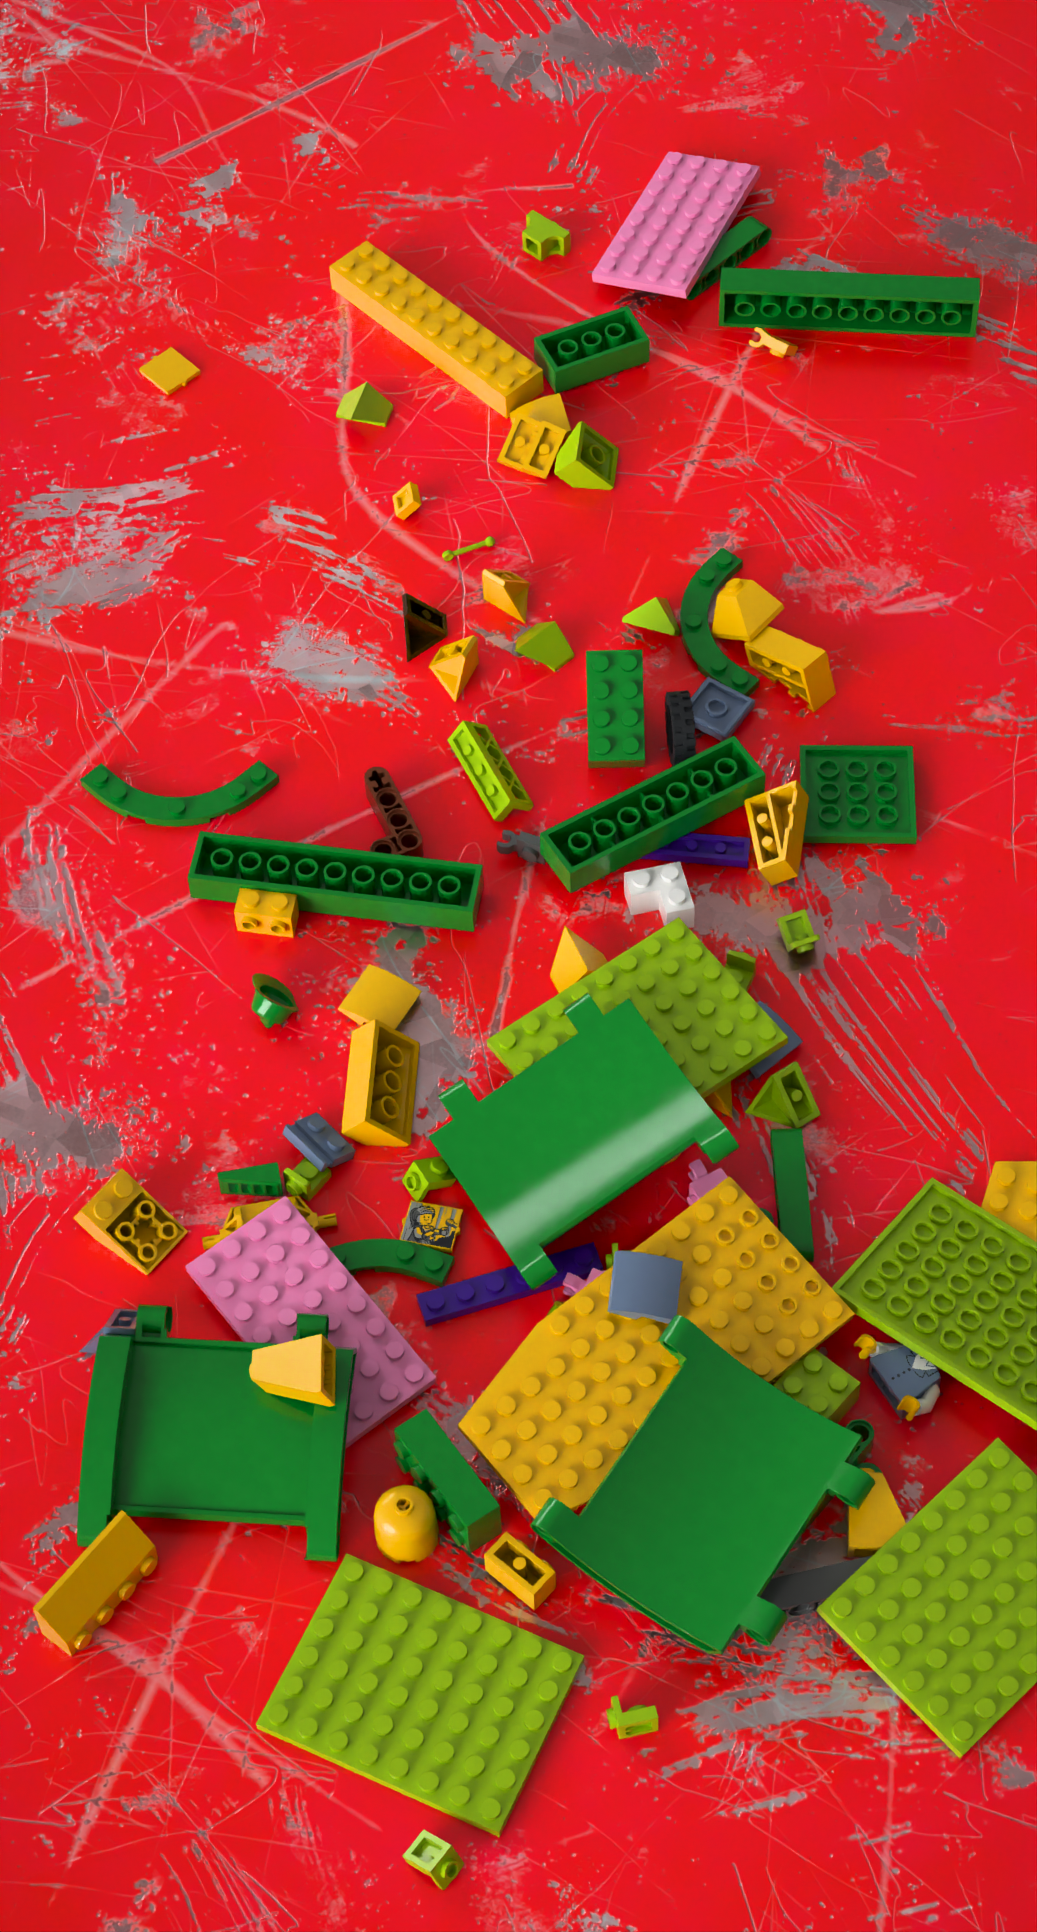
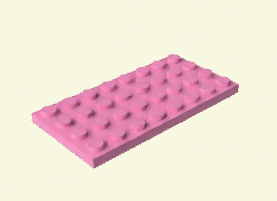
[592,151,761,298]
[185,1195,437,1448]

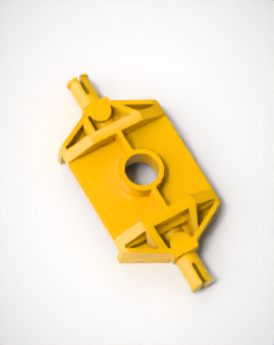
[202,1195,337,1250]

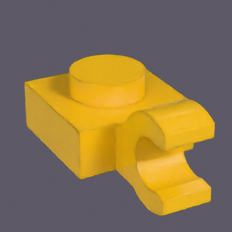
[749,327,798,358]

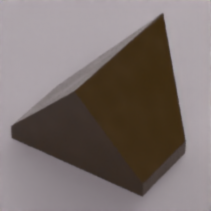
[402,593,448,662]

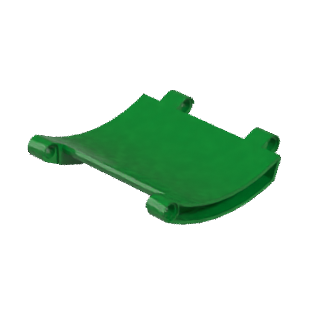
[428,993,740,1291]
[77,1304,357,1562]
[530,1315,875,1654]

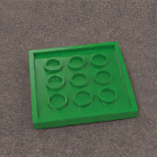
[799,745,917,844]

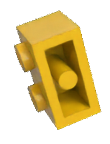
[234,888,299,938]
[484,1532,556,1611]

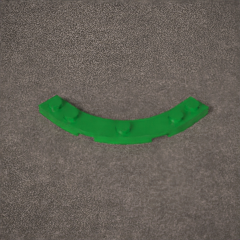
[680,548,760,697]
[80,760,279,827]
[330,1239,455,1287]

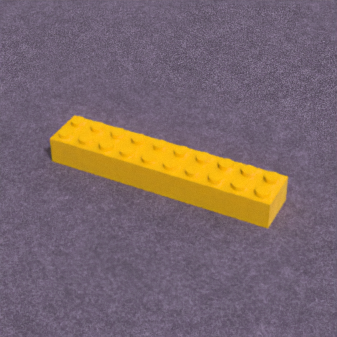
[329,240,544,419]

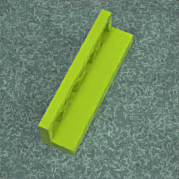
[447,721,534,822]

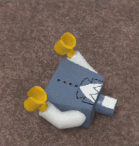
[853,1334,942,1421]

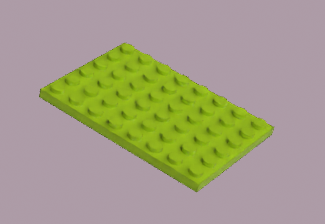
[487,917,788,1099]
[832,1178,1037,1431]
[816,1438,1037,1758]
[256,1553,585,1837]

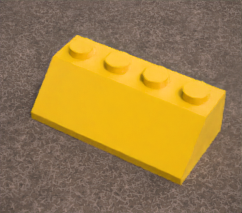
[341,1019,420,1147]
[33,1510,159,1657]

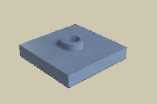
[691,677,755,741]

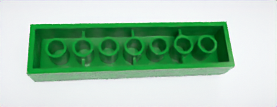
[540,736,766,894]

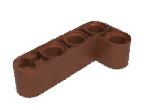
[364,767,424,858]

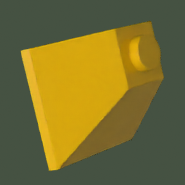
[711,578,784,641]

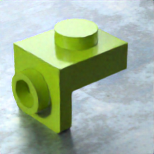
[776,909,820,954]
[402,1156,457,1202]

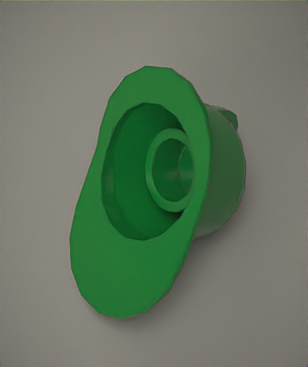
[251,973,299,1028]

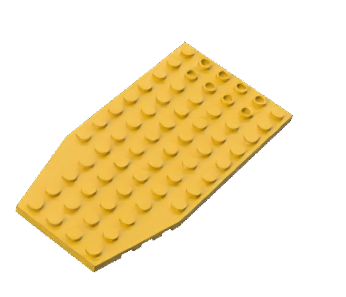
[458,1176,855,1519]

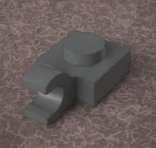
[497,830,546,865]

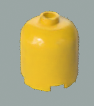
[374,1485,439,1564]

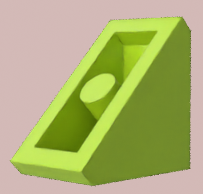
[336,382,393,427]
[622,597,680,636]
[515,621,575,672]
[745,1061,821,1128]

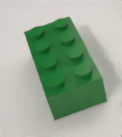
[534,306,650,394]
[586,649,645,768]
[393,1409,502,1553]

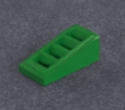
[217,1162,283,1197]

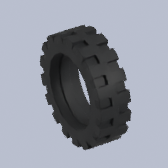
[665,690,696,767]

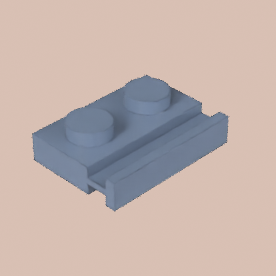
[282,1112,356,1172]

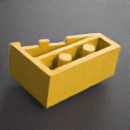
[744,626,836,712]
[744,780,809,886]

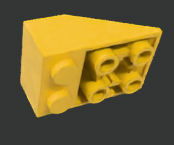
[73,1168,188,1275]

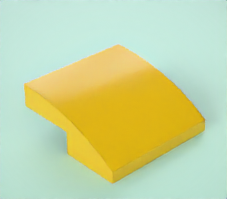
[509,393,571,439]
[497,412,567,479]
[338,964,422,1029]

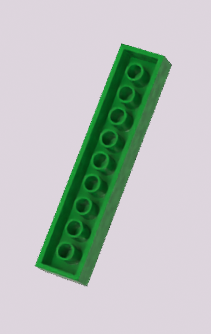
[719,267,980,337]
[187,831,484,932]

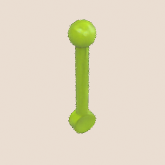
[442,536,495,561]

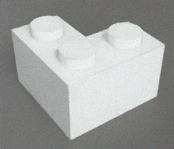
[624,861,695,928]

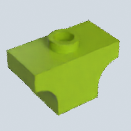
[522,210,571,262]

